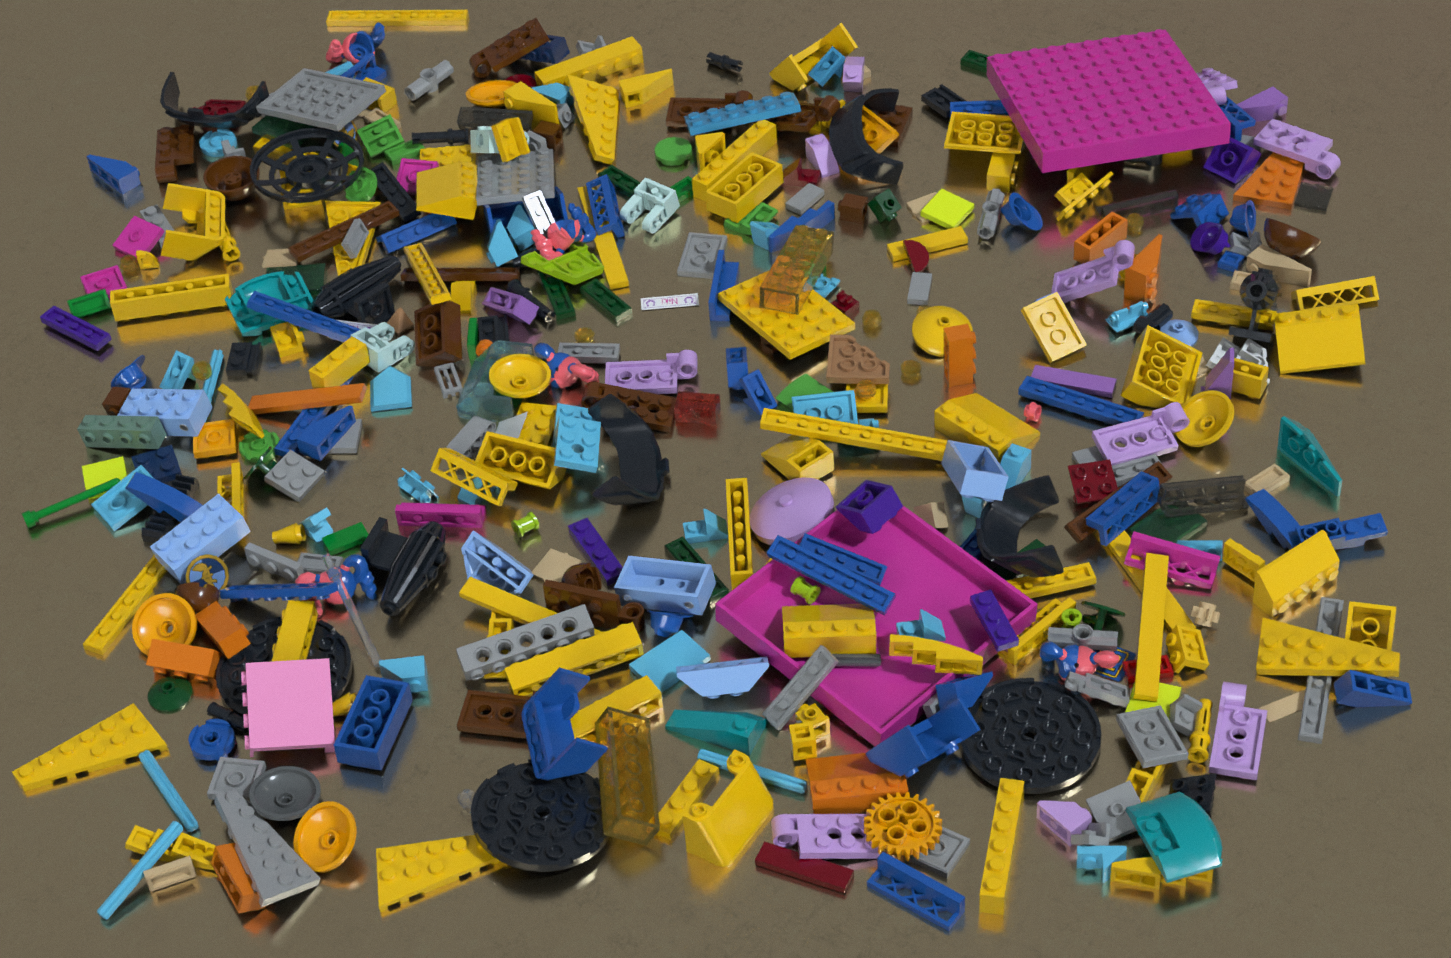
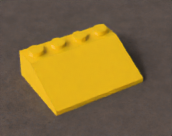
[944,112,1025,154]
[416,162,477,220]
[1274,304,1365,374]
[1121,325,1203,408]
[934,393,1040,463]
[782,604,876,658]

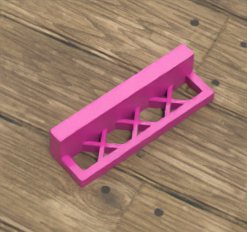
[395,502,486,528]
[1124,531,1221,589]

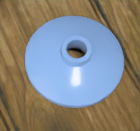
[1160,319,1199,346]

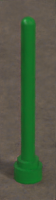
[21,478,121,529]

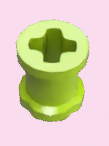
[511,511,540,538]
[790,576,821,604]
[1061,608,1082,628]

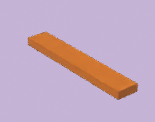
[248,383,367,415]

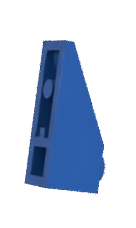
[86,154,141,195]
[726,347,748,390]
[296,405,356,461]
[1334,670,1412,708]
[935,671,993,710]

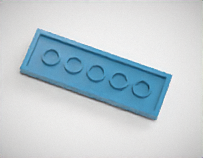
[684,92,801,136]

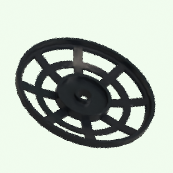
[250,128,364,203]

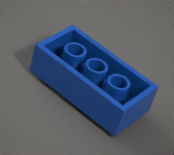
[333,675,413,771]

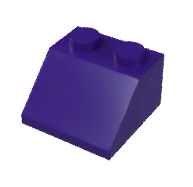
[1203,137,1261,184]
[836,480,903,534]

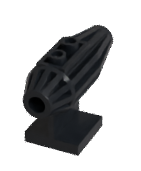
[311,255,401,324]
[1229,268,1282,343]
[360,517,447,616]

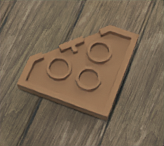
[826,335,890,384]

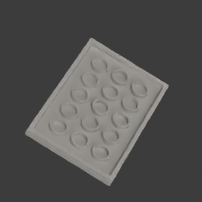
[256,68,386,131]
[476,148,555,206]

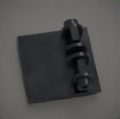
[1169,773,1216,818]

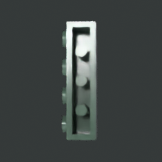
[77,415,167,449]

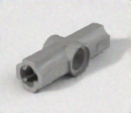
[404,60,454,102]
[977,188,1005,239]
[1048,624,1118,651]

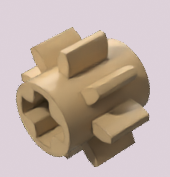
[1191,601,1220,628]

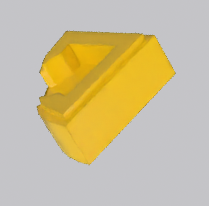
[136,250,160,269]

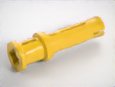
[219,221,240,261]
[1187,698,1213,763]

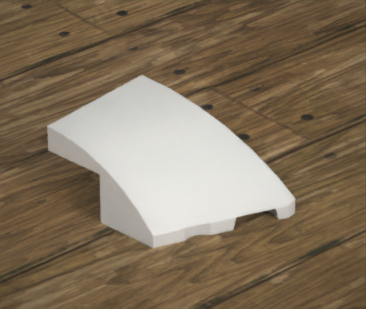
[1206,337,1270,385]

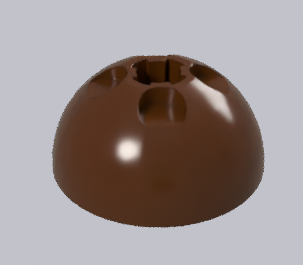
[203,156,260,202]
[1264,218,1322,260]

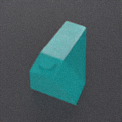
[1277,416,1342,497]
[665,709,768,756]

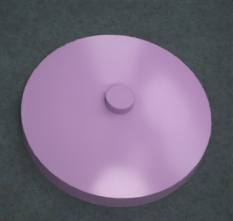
[750,478,834,545]

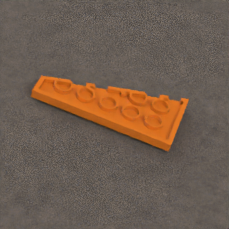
[1233,131,1310,210]

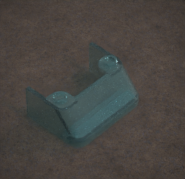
[456,340,534,422]

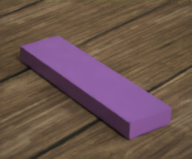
[1031,365,1117,398]

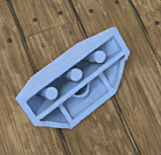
[461,530,533,596]
[676,656,769,699]

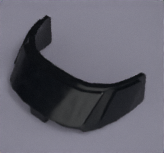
[160,72,269,129]
[829,88,903,185]
[588,394,670,506]
[976,475,1064,577]

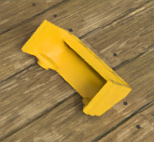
[769,23,858,92]
[161,183,225,261]

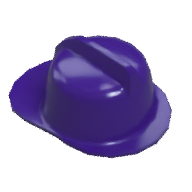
[1190,222,1230,255]

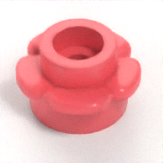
[1024,402,1042,422]

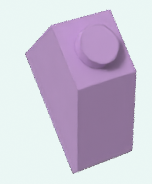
[843,57,865,92]
[805,133,840,178]
[1036,800,1092,847]

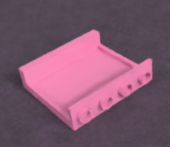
[241,658,335,757]

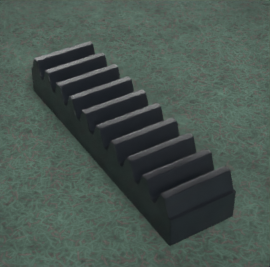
[370,162,421,224]
[141,474,199,543]

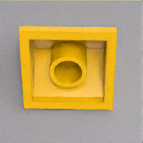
[695,132,726,172]

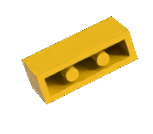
[308,336,370,389]

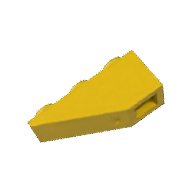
[619,68,674,108]

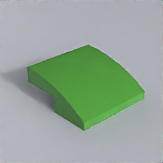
[357,114,405,158]
[724,202,778,235]
[776,374,833,412]

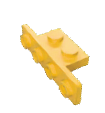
[1054,171,1113,221]

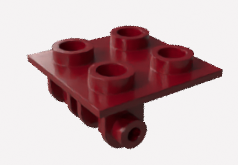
[1067,459,1118,505]

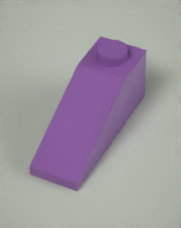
[1229,87,1288,122]
[482,287,539,325]
[1200,348,1234,400]

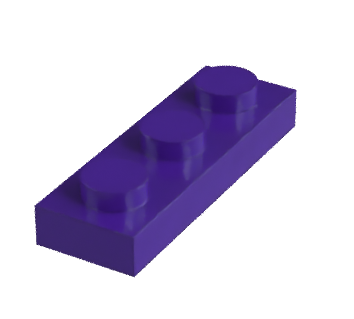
[970,590,1019,652]

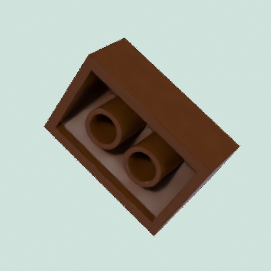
[414,300,462,366]

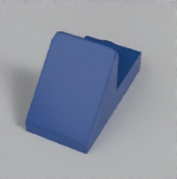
[739,369,778,415]

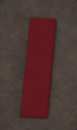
[755,841,854,893]

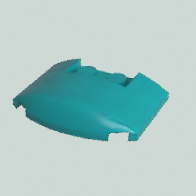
[225,271,314,336]
[1126,792,1223,883]

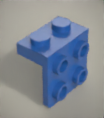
[1170,193,1229,228]

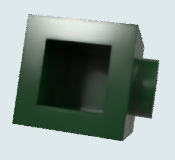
[868,189,902,223]

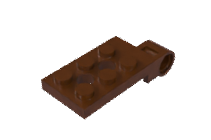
[469,18,550,78]
[666,90,753,128]
[753,95,840,132]
[155,124,195,184]
[581,382,677,433]
[543,579,646,633]
[457,690,537,738]

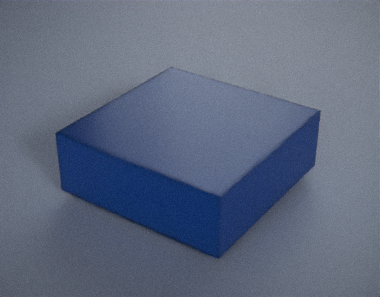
[1217,250,1245,272]

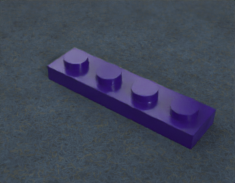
[40,306,112,351]
[568,518,623,586]

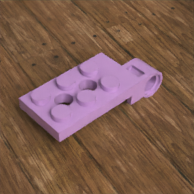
[1196,68,1238,106]
[1253,119,1341,179]
[1051,240,1135,303]
[605,350,698,394]
[1092,402,1190,466]
[1209,681,1267,780]
[771,814,880,859]

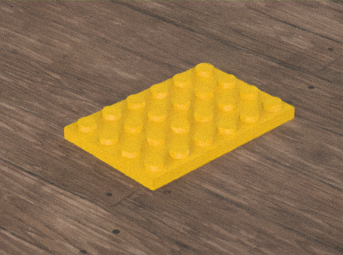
[718,265,855,360]

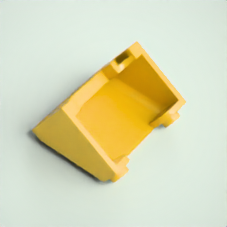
[683,749,773,867]

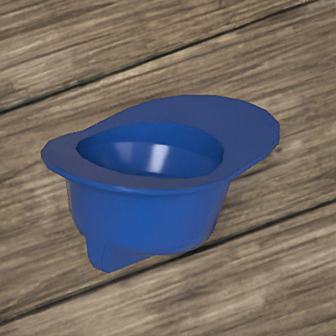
[1000,192,1043,231]
[1229,200,1256,239]
[111,355,146,389]
[647,610,693,637]

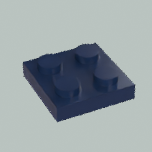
[131,445,182,483]

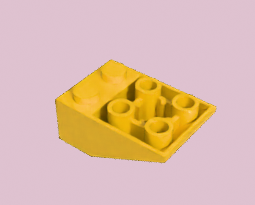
[761,435,834,480]

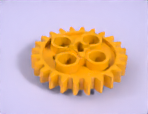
[864,792,942,861]

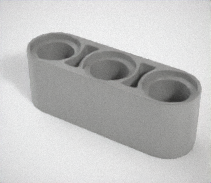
[446,416,496,459]

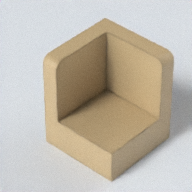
[914,502,948,529]

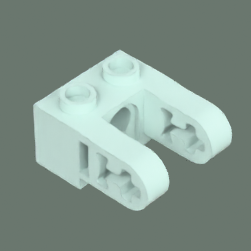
[470,126,529,153]
[619,177,680,234]
[351,322,415,372]

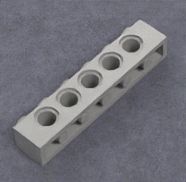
[456,604,594,681]

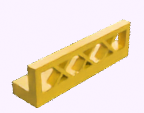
[1291,276,1379,311]
[430,448,518,506]
[217,462,244,518]
[997,597,1076,665]

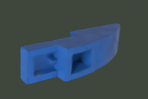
[1295,513,1388,550]

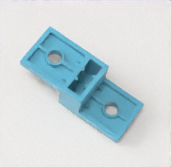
[552,403,601,473]

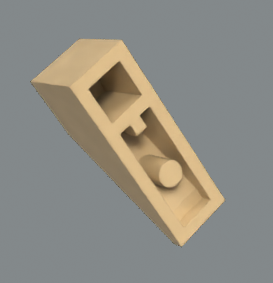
[1246,244,1312,287]

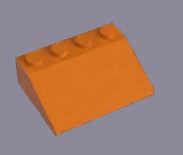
[806,753,908,814]

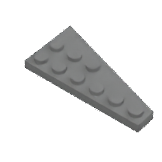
[214,789,320,907]

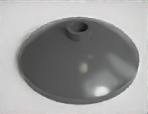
[249,766,321,821]

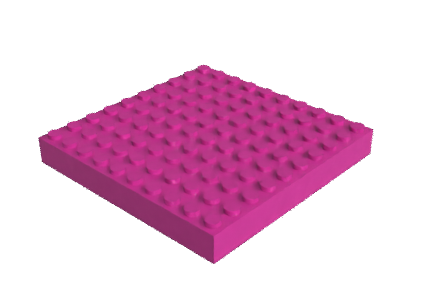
[987,29,1231,173]
[715,506,1038,747]

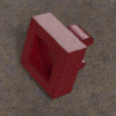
[831,290,859,317]

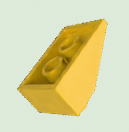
[504,81,559,131]
[1345,601,1396,651]

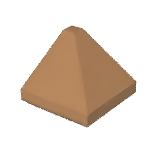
[387,307,414,336]

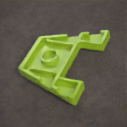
[521,242,604,285]

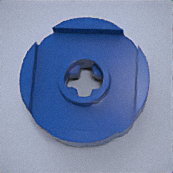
[188,719,236,761]

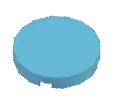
[199,129,237,157]

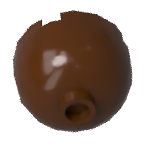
[561,563,602,606]
[175,582,219,615]

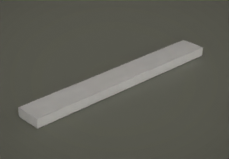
[1298,597,1344,744]

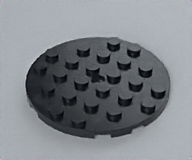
[216,616,352,716]
[960,678,1101,794]
[471,759,615,872]

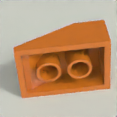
[1124,234,1162,303]

